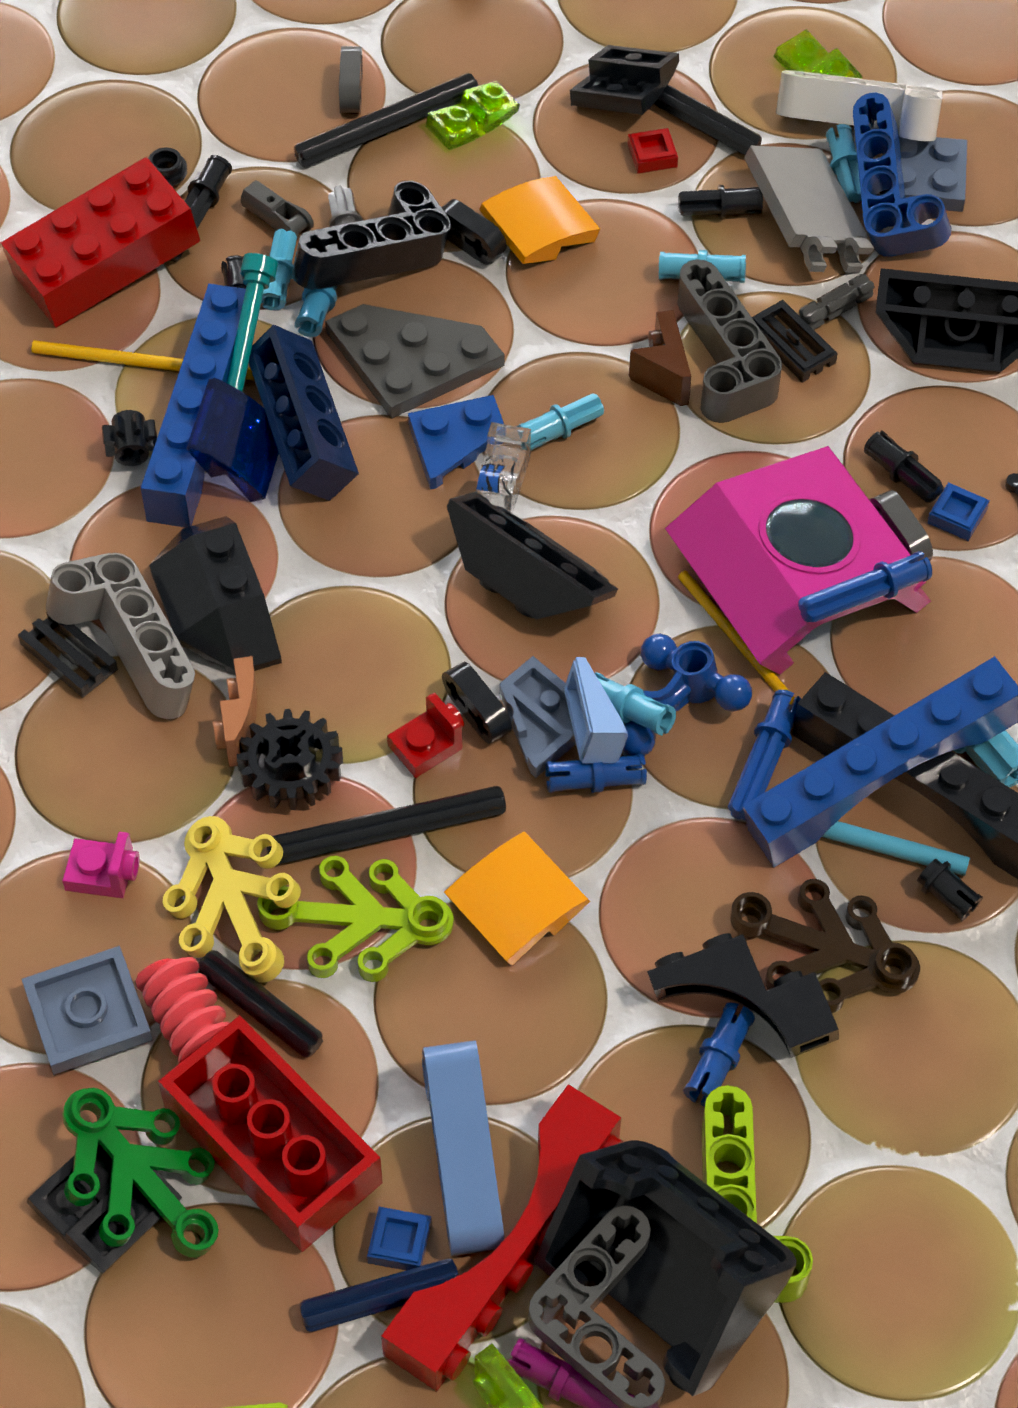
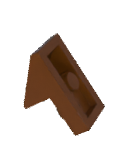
[629,310,692,406]

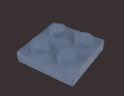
[880,136,967,212]
[21,946,153,1075]

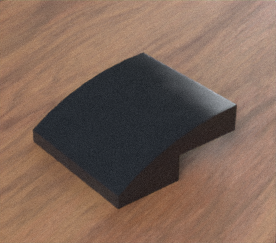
[570,45,680,115]
[27,1143,182,1274]

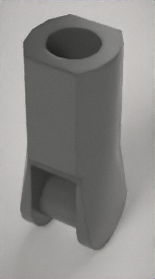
[241,180,314,241]

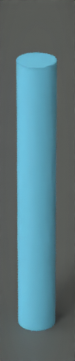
[822,821,970,876]

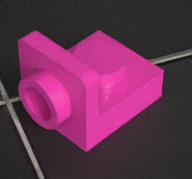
[62,831,140,899]

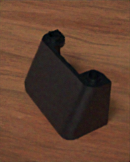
[533,1140,797,1396]

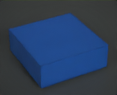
[927,482,990,541]
[367,1206,432,1270]

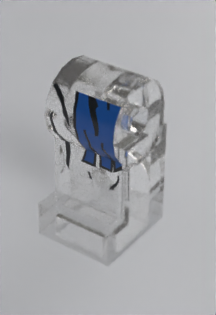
[476,422,531,513]

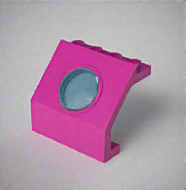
[665,446,931,675]

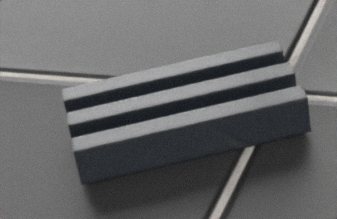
[752,300,838,383]
[18,612,118,698]

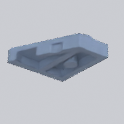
[499,656,576,778]

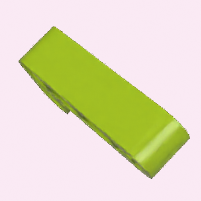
[701,1085,813,1303]

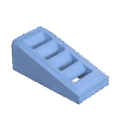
[564,657,628,764]

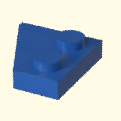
[408,395,506,490]

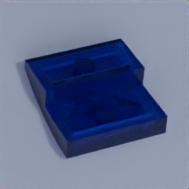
[186,378,279,502]

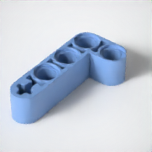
[422,1040,504,1256]

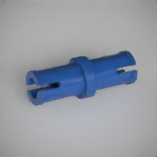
[545,754,647,793]
[683,1002,755,1106]

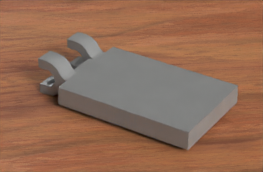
[744,145,874,273]

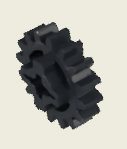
[237,709,344,810]

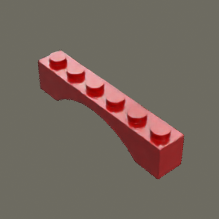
[381,1084,623,1392]

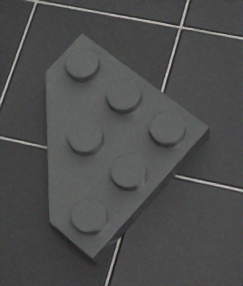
[325,304,505,419]

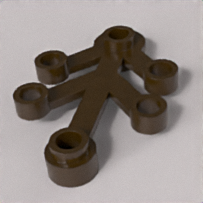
[730,879,920,1013]

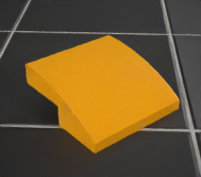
[479,176,600,264]
[444,831,590,966]

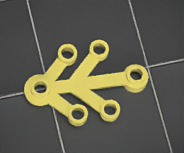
[163,816,301,983]

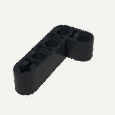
[292,181,451,290]

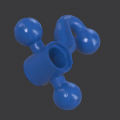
[623,633,752,756]

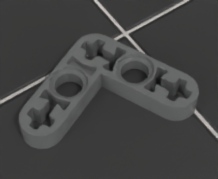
[528,1206,665,1408]

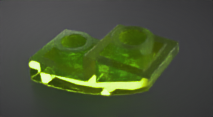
[773,29,863,79]
[425,81,520,150]

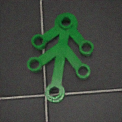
[62,1088,219,1258]

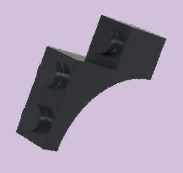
[647,933,839,1058]

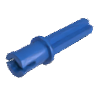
[798,551,932,622]
[728,690,801,821]

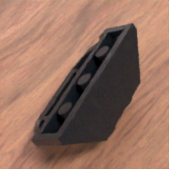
[875,268,1018,373]
[447,491,618,620]
[149,516,282,676]

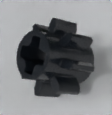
[102,410,157,466]

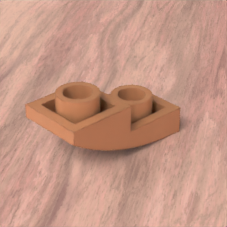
[213,656,257,767]

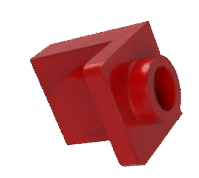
[387,692,464,778]

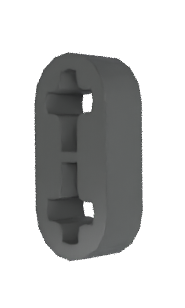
[339,46,363,113]
[869,490,933,561]

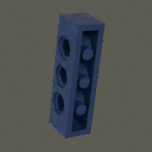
[249,324,359,501]

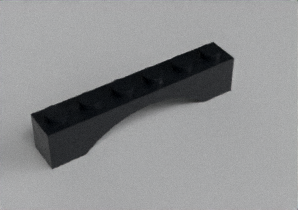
[792,672,1018,879]

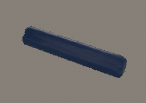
[300,1258,459,1332]

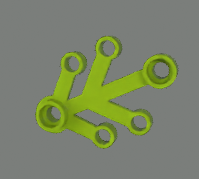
[257,856,454,982]

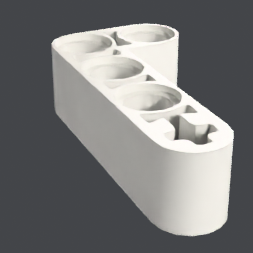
[776,70,942,141]

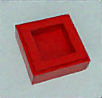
[628,128,678,174]

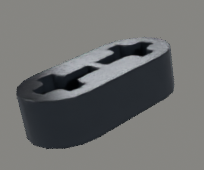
[441,199,507,264]
[442,661,512,744]

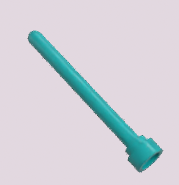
[212,253,278,462]

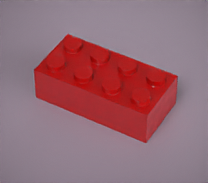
[0,157,201,328]
[158,1015,383,1252]

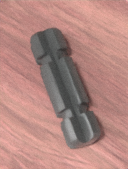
[799,274,875,330]

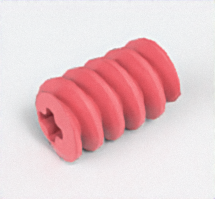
[135,957,229,1064]

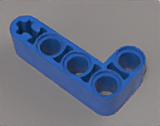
[853,92,952,257]

